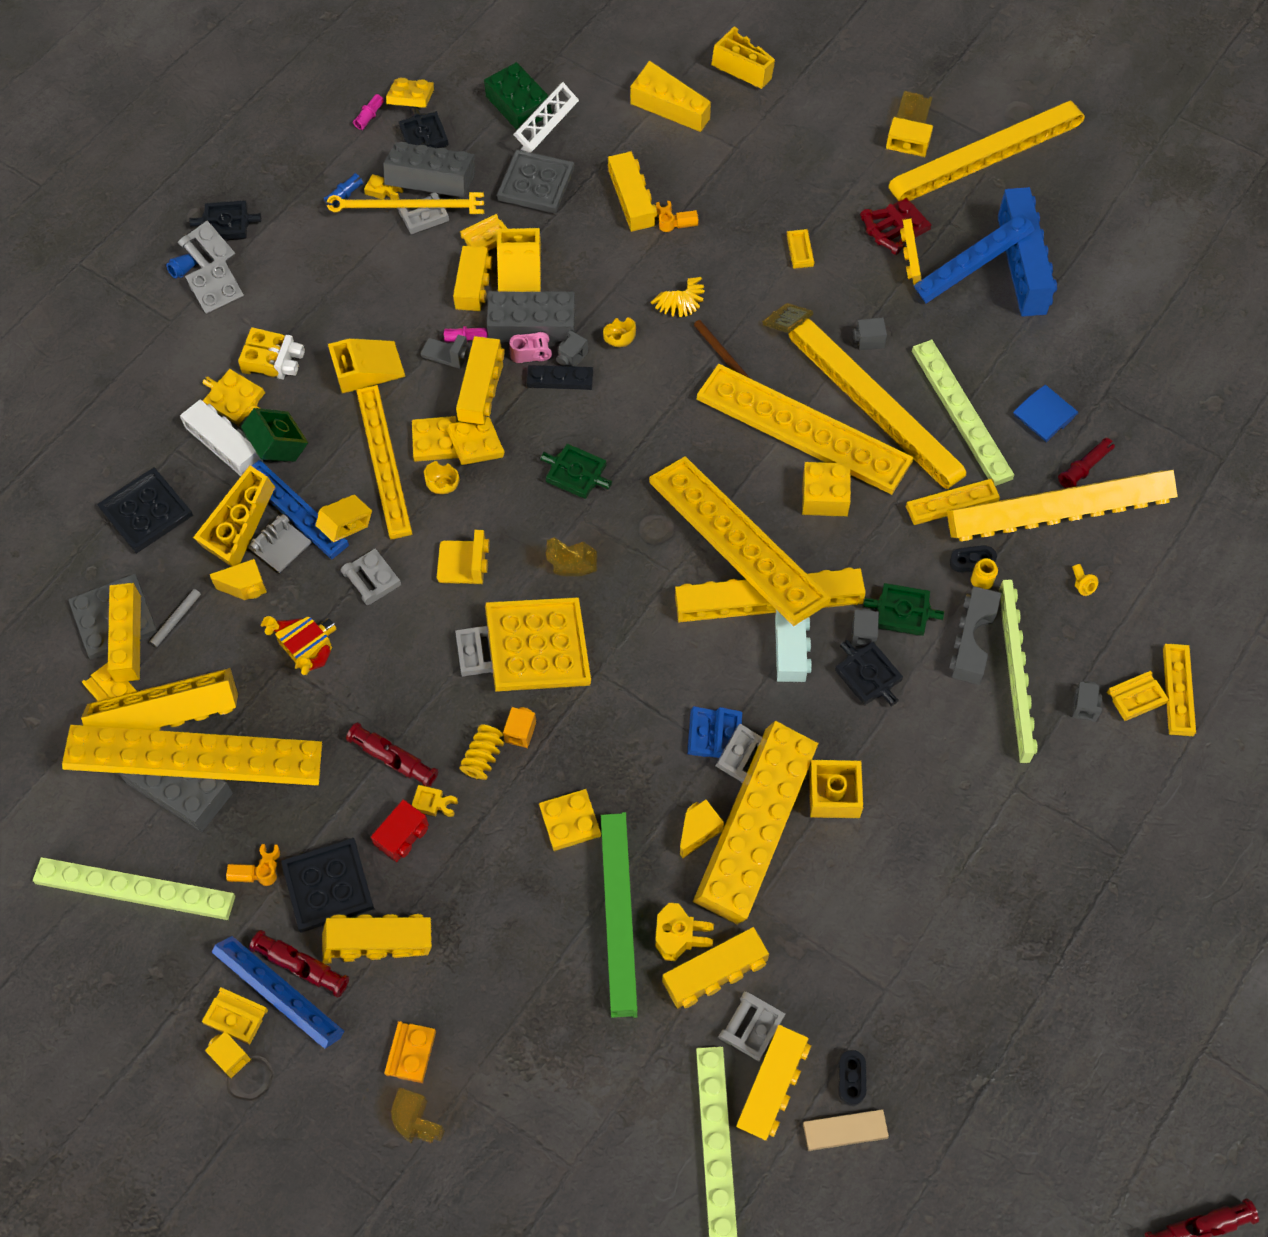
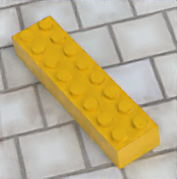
[693,721,818,925]

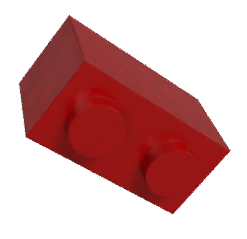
[371,799,429,862]

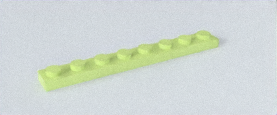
[912,340,1014,486]
[999,580,1037,763]
[33,857,235,920]
[696,1047,737,1237]

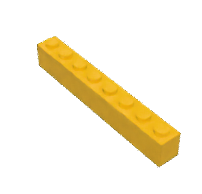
[675,568,865,622]

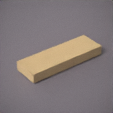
[803,1110,889,1151]

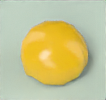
[603,317,636,347]
[424,461,460,494]

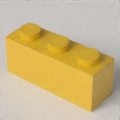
[453,246,492,311]

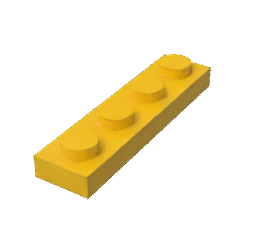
[906,479,1000,525]
[1163,644,1196,736]

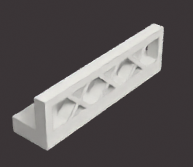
[513,82,579,152]

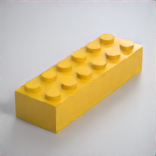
[81,668,238,731]

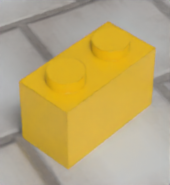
[886,117,933,157]
[316,494,372,542]

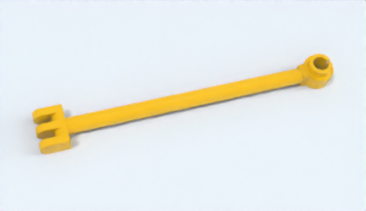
[327,192,484,214]

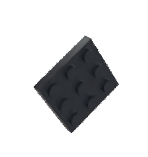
[97,467,194,554]
[281,838,375,933]

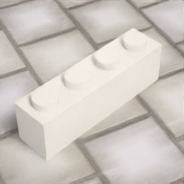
[180,400,263,476]

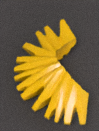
[651,277,705,318]

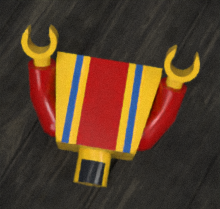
[261,616,337,675]

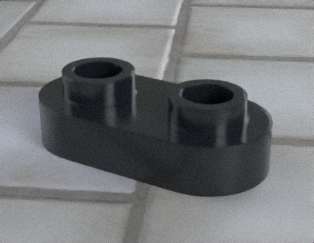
[950,545,997,573]
[838,1050,867,1106]

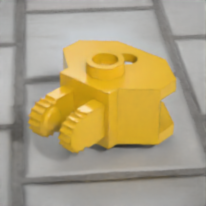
[656,903,714,961]

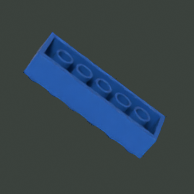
[997,187,1057,317]

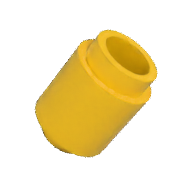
[971,559,998,590]

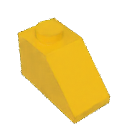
[210,559,267,600]
[680,800,724,858]

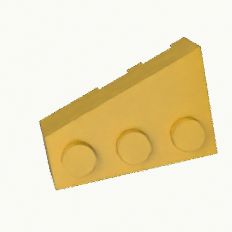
[711,26,775,89]

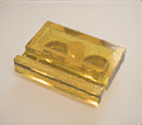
[897,91,932,123]

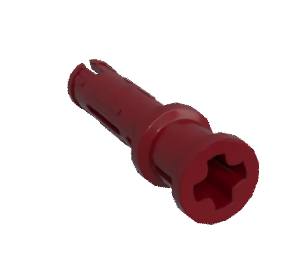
[1058,438,1115,488]

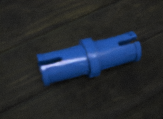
[324,173,363,207]

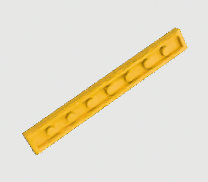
[356,385,413,540]

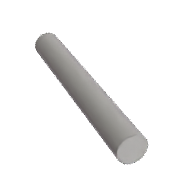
[149,589,201,648]

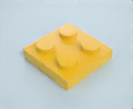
[386,78,434,107]
[412,416,459,462]
[447,417,505,465]
[539,789,601,851]

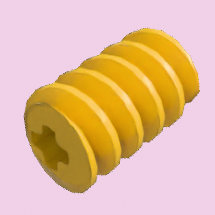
[459,724,504,780]

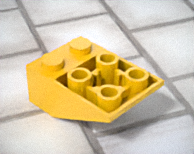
[497,228,541,292]
[328,339,405,393]

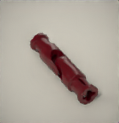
[346,722,439,787]
[249,930,349,998]
[1145,1198,1259,1237]

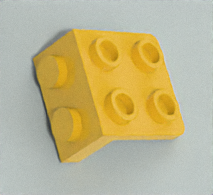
[437,530,489,584]

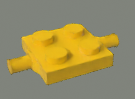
[203,369,265,426]

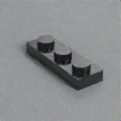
[527,365,593,390]

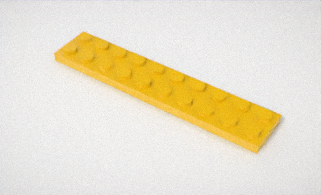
[697,364,914,495]
[649,456,831,626]
[62,725,322,786]

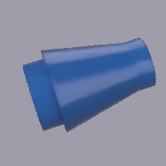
[166,253,197,278]

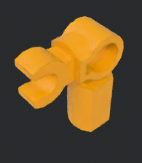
[656,201,698,232]
[226,844,280,886]

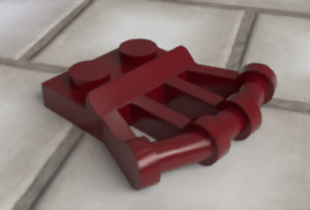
[860,197,931,255]

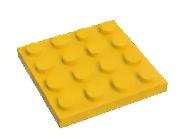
[485,598,591,692]

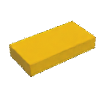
[787,229,814,269]

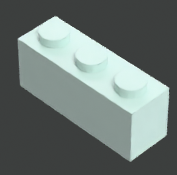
[775,610,811,682]

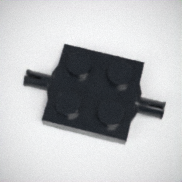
[398,106,449,148]
[189,200,262,240]
[835,640,903,707]

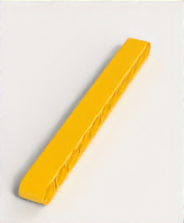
[888,101,1085,201]
[788,318,966,489]

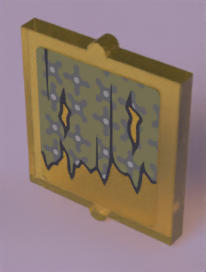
[762,303,813,333]

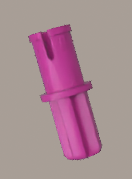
[353,94,384,130]
[444,326,488,343]

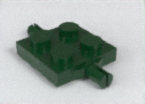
[540,444,612,499]
[863,583,945,636]

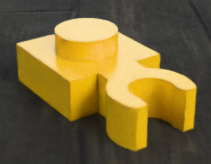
[364,174,403,199]
[412,785,458,817]

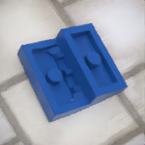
[1013,385,1078,442]
[687,706,742,758]

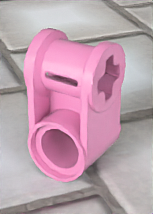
[509,332,552,363]

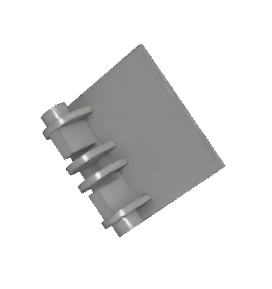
[185,258,244,314]
[247,514,312,573]

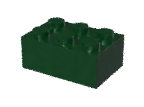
[484,62,552,131]

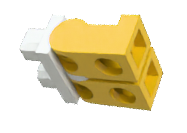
[238,327,305,380]

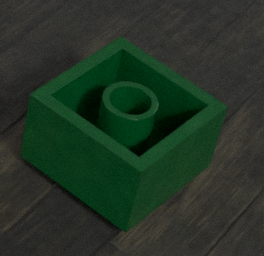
[241,408,308,462]

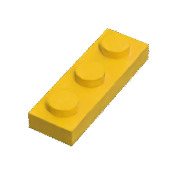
[900,218,922,285]

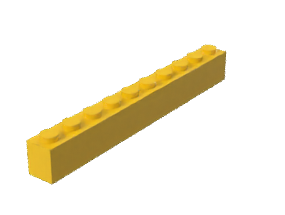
[947,470,1178,541]

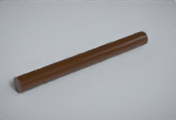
[694,320,751,379]

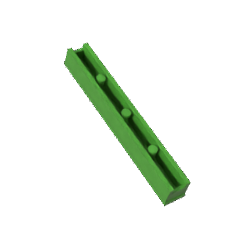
[601,812,637,1018]

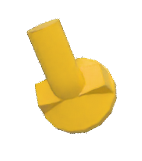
[1072,564,1098,596]

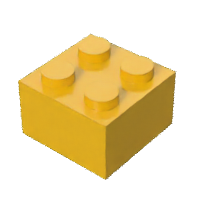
[802,462,850,517]
[809,760,863,818]

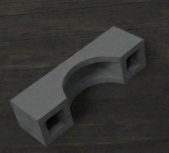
[949,586,1001,685]

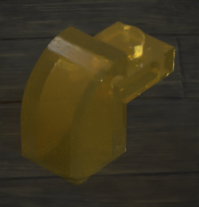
[546,537,597,576]
[391,1088,445,1143]

